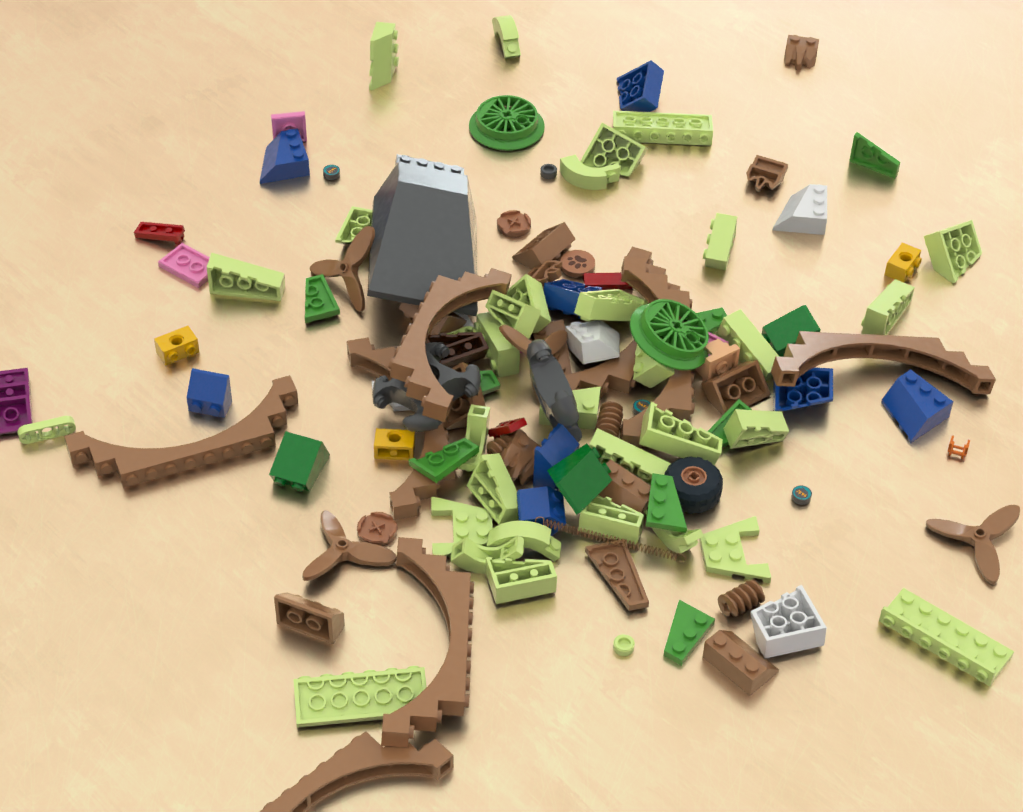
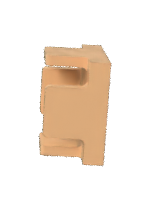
[694,339,740,382]

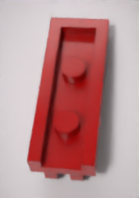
[134,222,185,245]
[583,272,633,290]
[488,417,527,439]

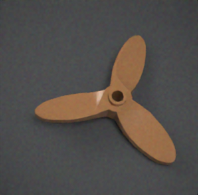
[310,226,375,312]
[499,325,568,401]
[926,505,1020,584]
[302,510,397,581]

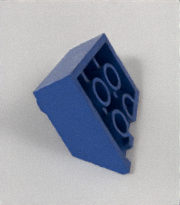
[616,60,664,112]
[260,129,310,184]
[543,279,602,319]
[773,367,833,412]
[881,369,954,443]
[533,423,580,491]

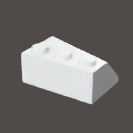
[772,184,827,235]
[565,320,620,364]
[751,585,827,658]

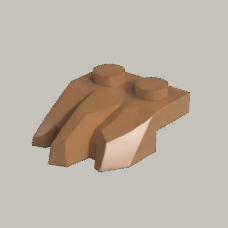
[784,35,819,70]
[746,155,788,192]
[527,260,563,286]
[501,429,541,486]

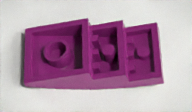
[0,367,33,435]

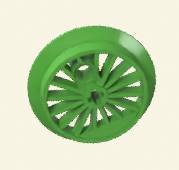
[469,95,545,151]
[630,299,709,370]

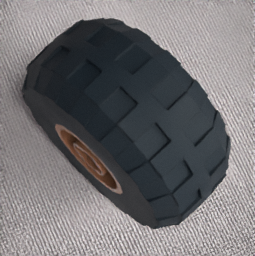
[664,457,723,514]

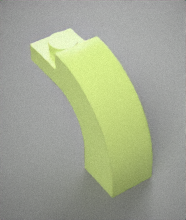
[492,15,521,59]
[559,155,620,190]
[458,404,490,472]
[644,510,704,553]
[487,521,561,562]
[450,535,524,574]

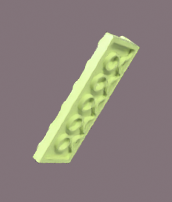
[613,110,713,146]
[879,588,1014,686]
[293,666,427,728]

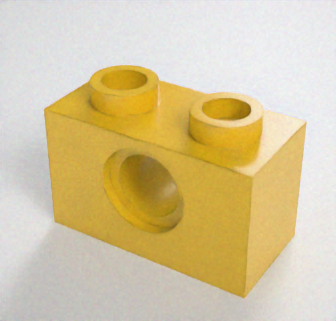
[884,242,922,283]
[154,326,199,366]
[374,428,415,461]

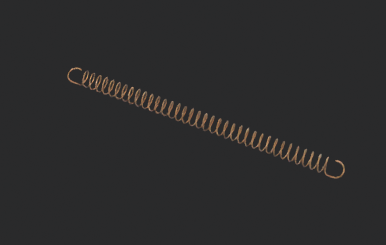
[535,517,686,562]

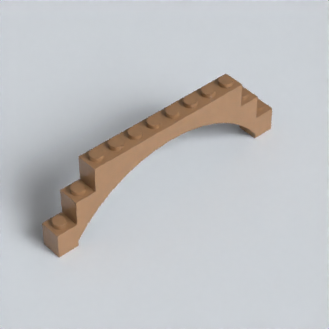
[565,246,681,400]
[620,256,695,448]
[388,268,512,422]
[771,331,996,394]
[347,337,458,520]
[64,375,298,488]
[381,537,474,748]
[260,731,454,812]

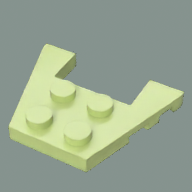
[431,497,493,558]
[699,516,771,583]

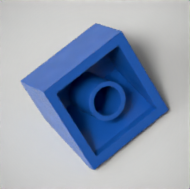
[186,368,232,418]
[517,486,566,536]

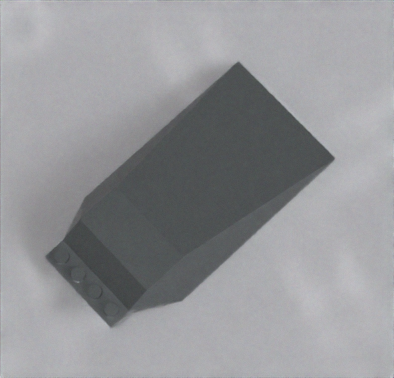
[367,154,478,316]

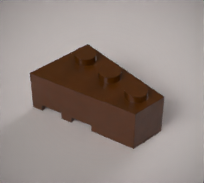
[425,332,489,368]

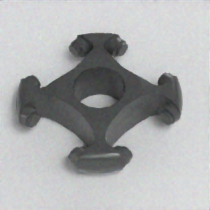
[527,339,582,442]
[372,342,481,432]

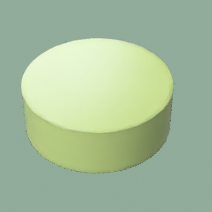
[613,634,635,656]

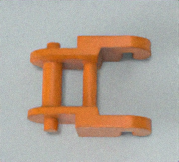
[948,435,970,459]

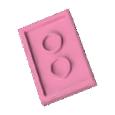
[158,243,210,288]

